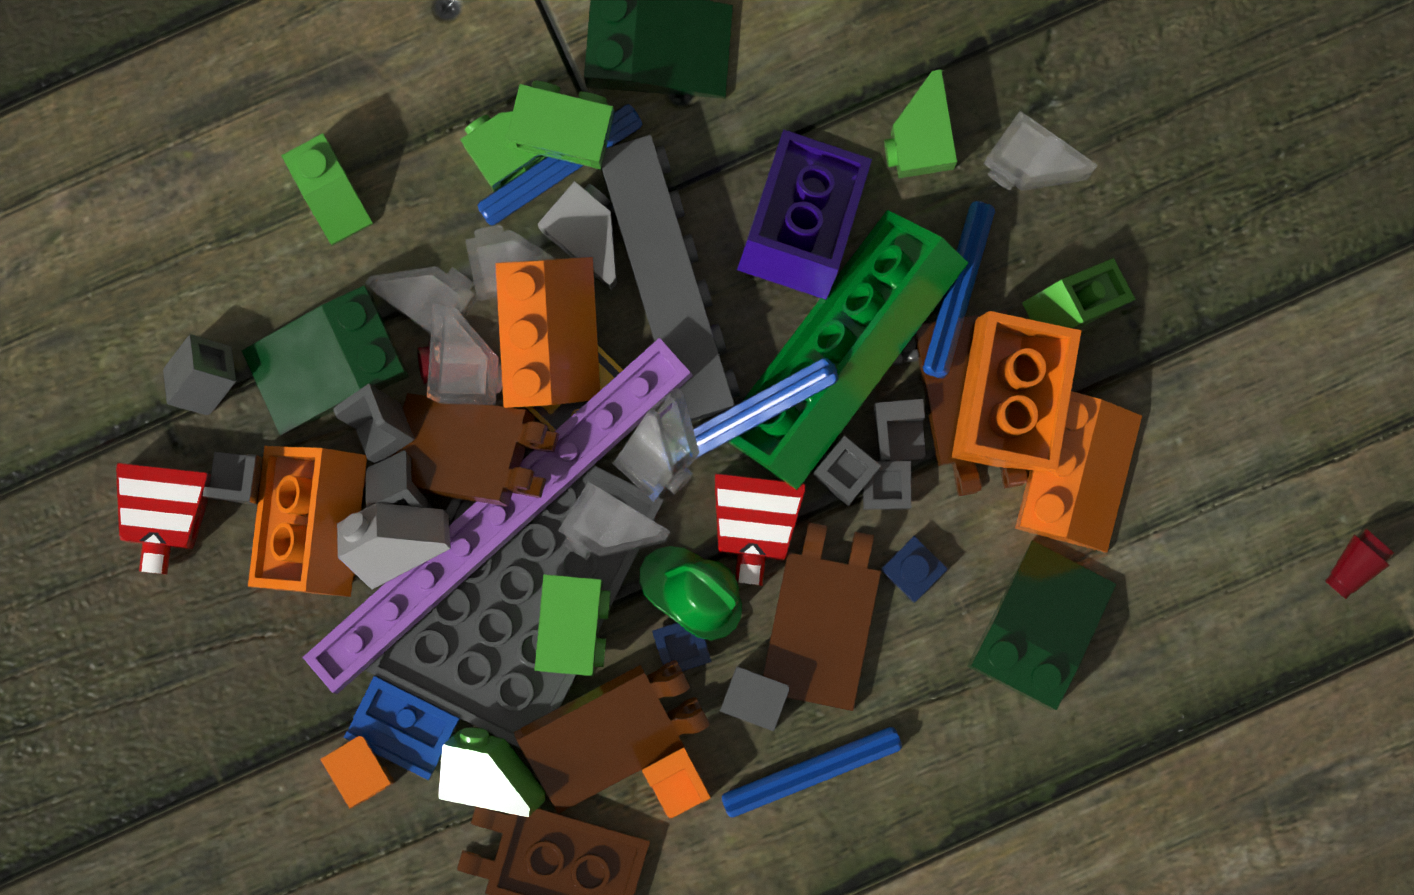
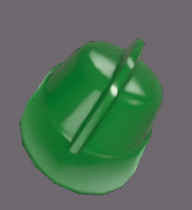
[639,546,742,640]

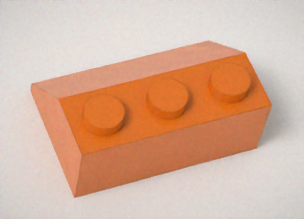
[495,257,600,408]
[952,311,1082,472]
[1015,391,1142,553]
[248,446,367,597]

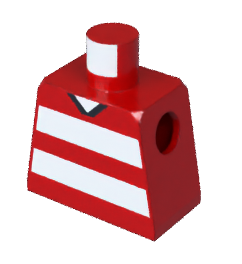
[116,463,211,575]
[715,474,806,586]

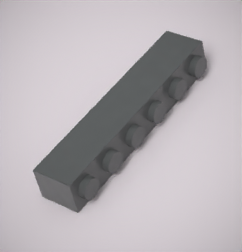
[601,135,741,426]

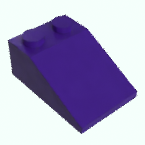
[737,129,872,300]

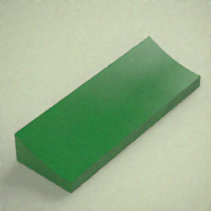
[728,210,968,490]

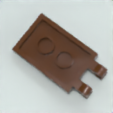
[914,310,1028,497]
[390,393,560,507]
[763,522,881,711]
[513,660,710,814]
[457,806,650,895]

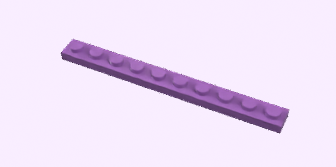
[302,338,693,694]

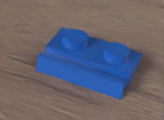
[343,675,461,780]

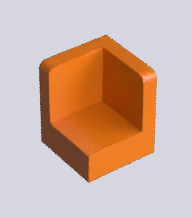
[320,736,396,809]
[642,747,711,818]

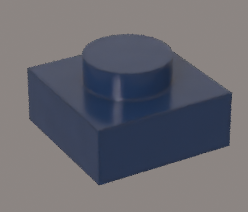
[880,536,948,603]
[652,623,712,671]

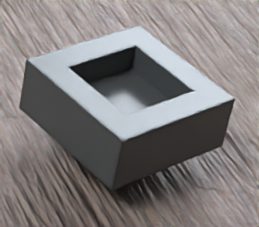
[863,461,912,510]

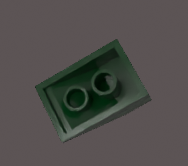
[584,0,733,99]
[241,285,410,436]
[967,540,1116,710]

